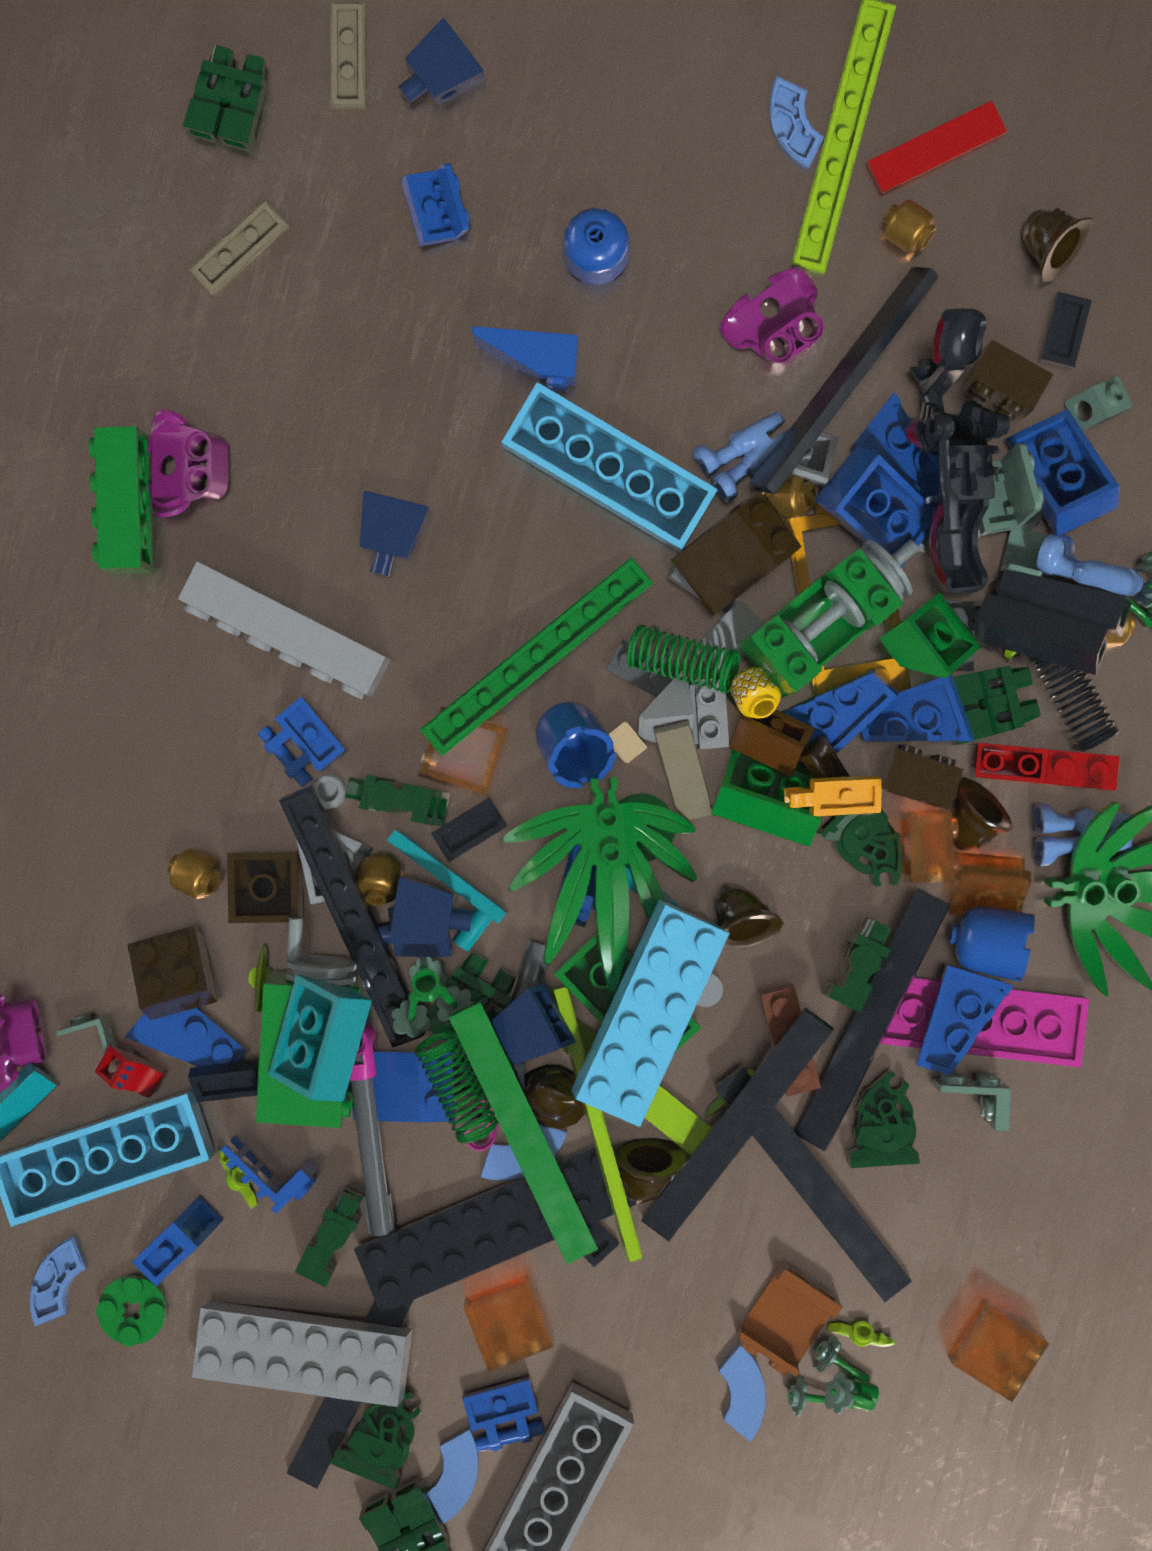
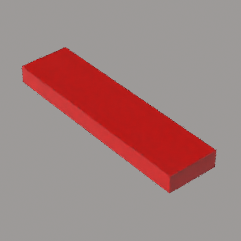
[866,100,1007,195]

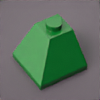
[879,592,981,678]

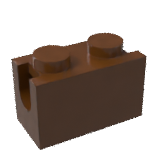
[729,710,815,777]

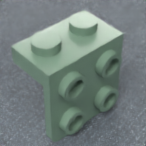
[979,443,1043,536]

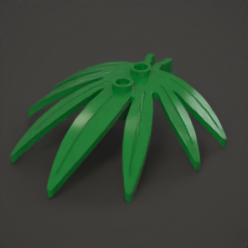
[501,777,697,993]
[1044,801,1152,997]

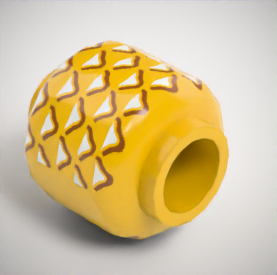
[730,666,781,719]

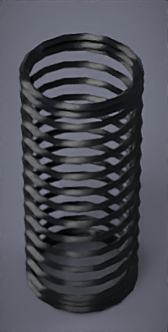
[1031,658,1120,752]

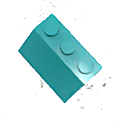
[268,974,372,1101]

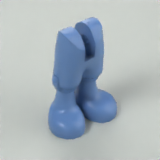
[692,411,789,503]
[1037,534,1143,596]
[1033,802,1133,867]

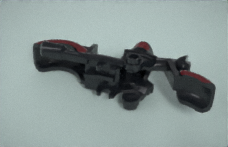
[904,309,1010,593]

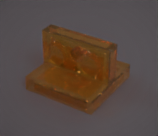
[949,852,1031,916]

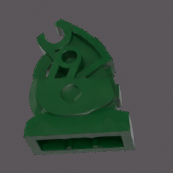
[816,810,904,887]
[848,1070,920,1168]
[330,1392,422,1490]

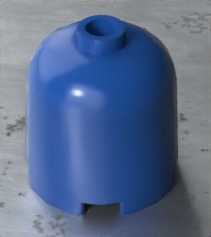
[562,207,630,285]
[535,701,616,788]
[950,906,1035,982]

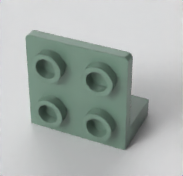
[932,1072,1011,1131]

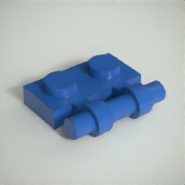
[257,697,346,787]
[462,1377,545,1452]

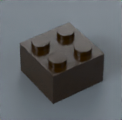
[961,340,1053,421]
[879,744,964,810]
[227,851,303,923]
[127,926,217,1020]

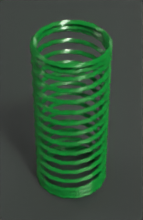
[627,624,740,694]
[414,1031,498,1144]

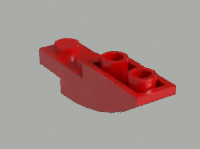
[975,743,1120,791]

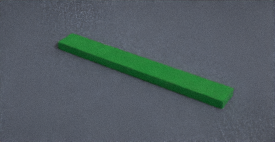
[419,557,653,757]
[448,1000,598,1264]

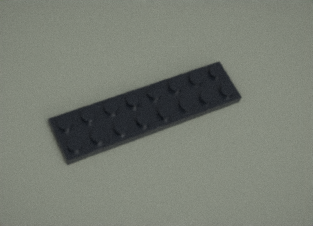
[354,1144,637,1314]

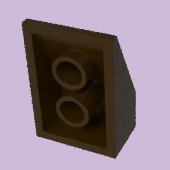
[671,491,802,615]

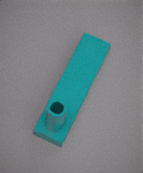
[387,829,507,952]
[0,1063,57,1141]

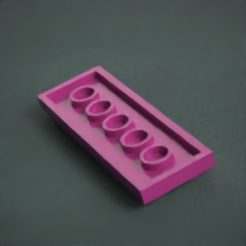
[881,977,1089,1067]

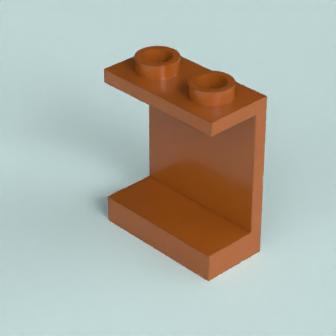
[736,1262,843,1377]

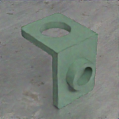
[1065,376,1133,431]
[1000,528,1045,577]
[55,1013,116,1053]

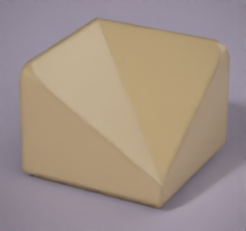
[609,722,648,763]

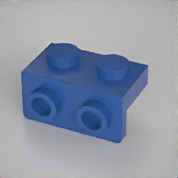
[401,163,469,246]

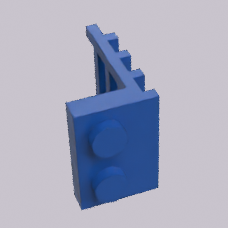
[221,1135,318,1214]

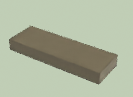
[330,3,366,110]
[189,200,290,297]
[655,720,713,820]

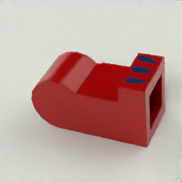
[94,1045,165,1098]

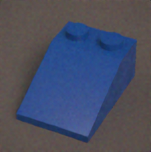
[472,326,578,392]
[1006,409,1119,536]
[814,445,932,567]
[353,1047,457,1123]

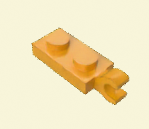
[784,775,882,816]

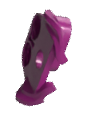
[720,267,824,363]
[148,409,228,517]
[0,993,46,1092]

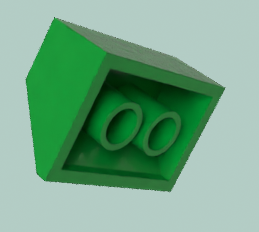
[711,748,822,847]

